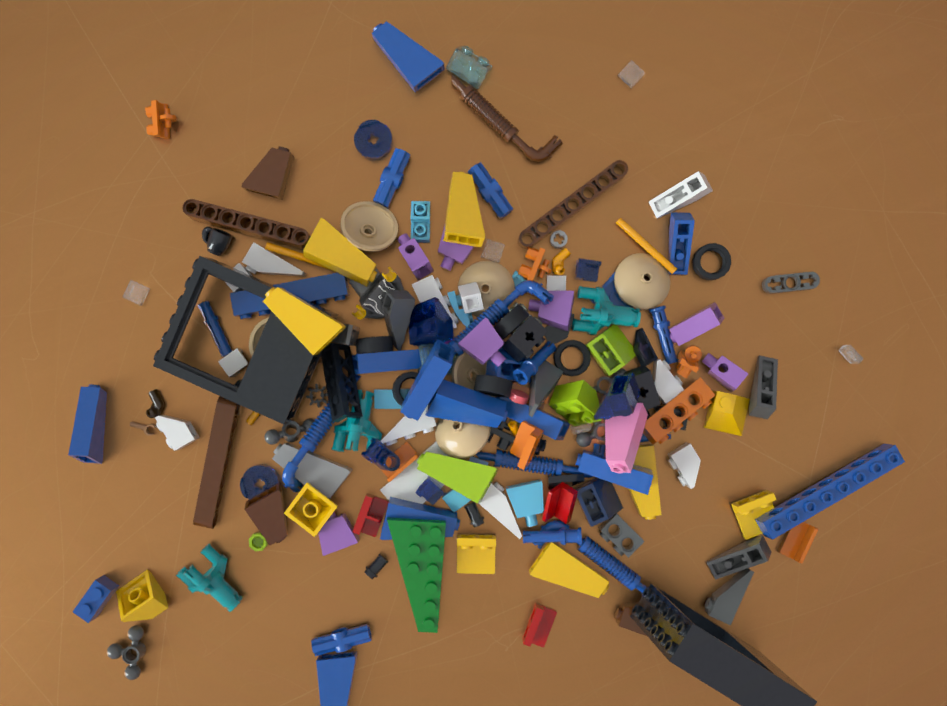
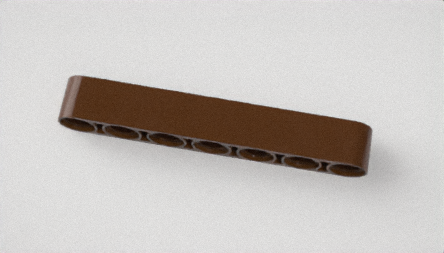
[518,160,628,249]
[182,199,311,250]
[193,396,240,529]

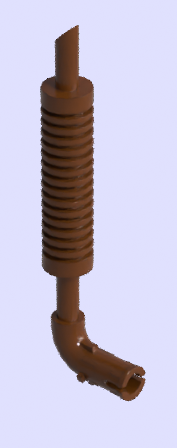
[451,73,563,162]

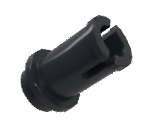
[464,502,484,528]
[364,554,389,579]

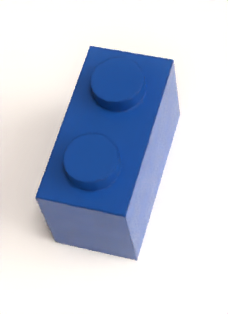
[73,575,119,623]

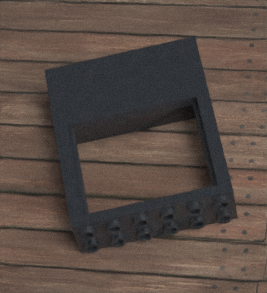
[153,256,339,424]
[630,584,817,706]

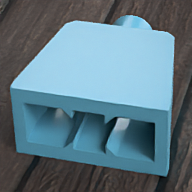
[506,479,544,527]

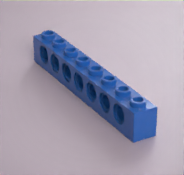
[755,444,905,540]

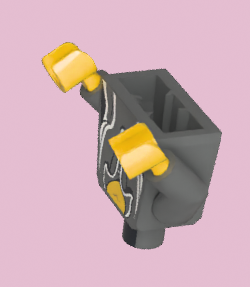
[352,267,404,320]

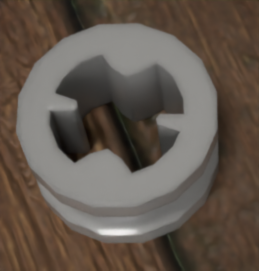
[550,230,568,249]

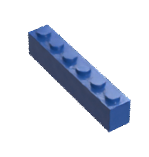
[230,273,350,320]

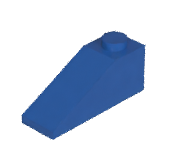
[668,212,695,275]

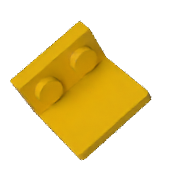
[731,490,776,540]
[457,534,496,574]

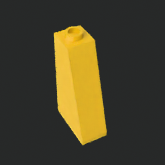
[443,172,485,247]
[303,218,378,287]
[263,287,346,355]
[628,444,662,520]
[529,542,609,598]

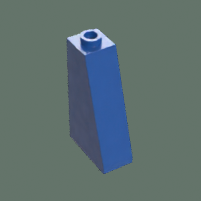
[372,21,445,92]
[400,339,455,421]
[352,349,429,375]
[425,379,508,428]
[68,384,107,464]
[496,397,570,440]
[575,450,653,495]
[380,497,460,540]
[316,651,358,706]

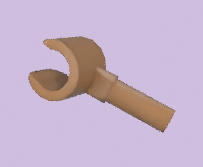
[130,422,156,436]

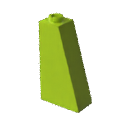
[417,451,499,504]

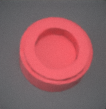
[509,389,529,405]

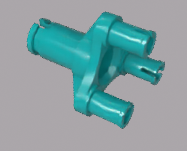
[572,286,641,335]
[331,390,382,458]
[176,543,243,612]

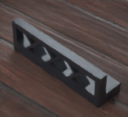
[321,343,363,422]

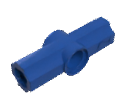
[373,148,411,208]
[467,162,513,219]
[311,624,372,656]

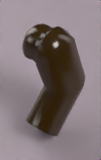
[146,389,164,418]

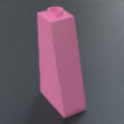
[605,402,648,473]

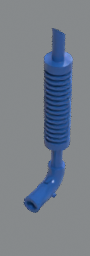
[448,280,554,356]
[282,375,361,493]
[476,443,606,478]
[533,520,647,593]

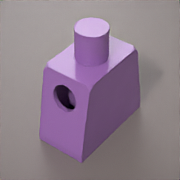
[438,226,475,271]
[397,233,434,281]
[528,291,574,331]
[458,317,506,367]
[702,353,748,392]
[318,511,360,556]

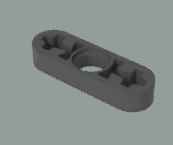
[762,272,820,294]

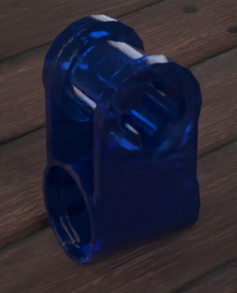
[361,438,400,471]

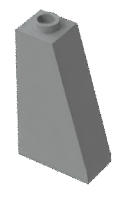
[272,442,353,499]

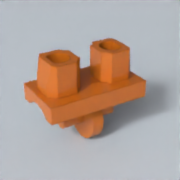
[145,100,177,139]
[518,247,552,281]
[675,345,702,378]

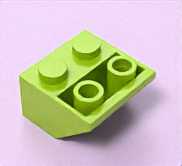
[585,324,636,376]
[549,380,603,426]

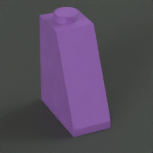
[669,302,725,346]

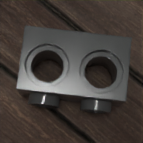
[598,513,645,558]

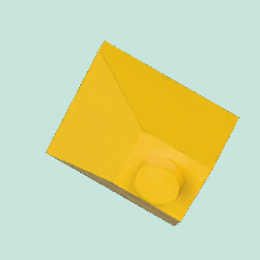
[704,391,750,436]
[284,482,338,537]
[116,569,168,622]

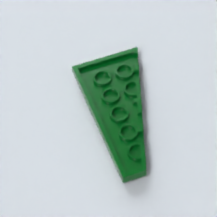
[387,517,446,633]

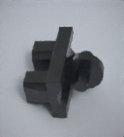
[487,418,515,451]

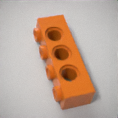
[643,377,715,445]

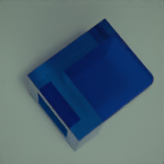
[574,258,602,282]
[415,476,446,505]

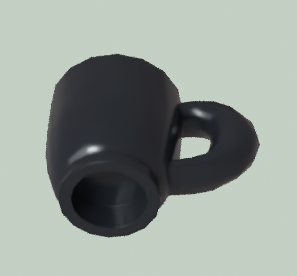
[202,226,232,256]

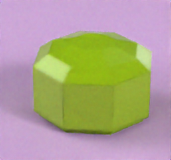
[249,532,268,551]

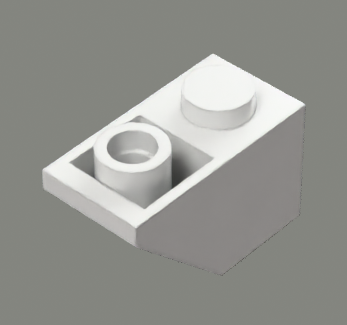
[652,359,684,404]
[155,415,200,451]
[667,442,701,489]

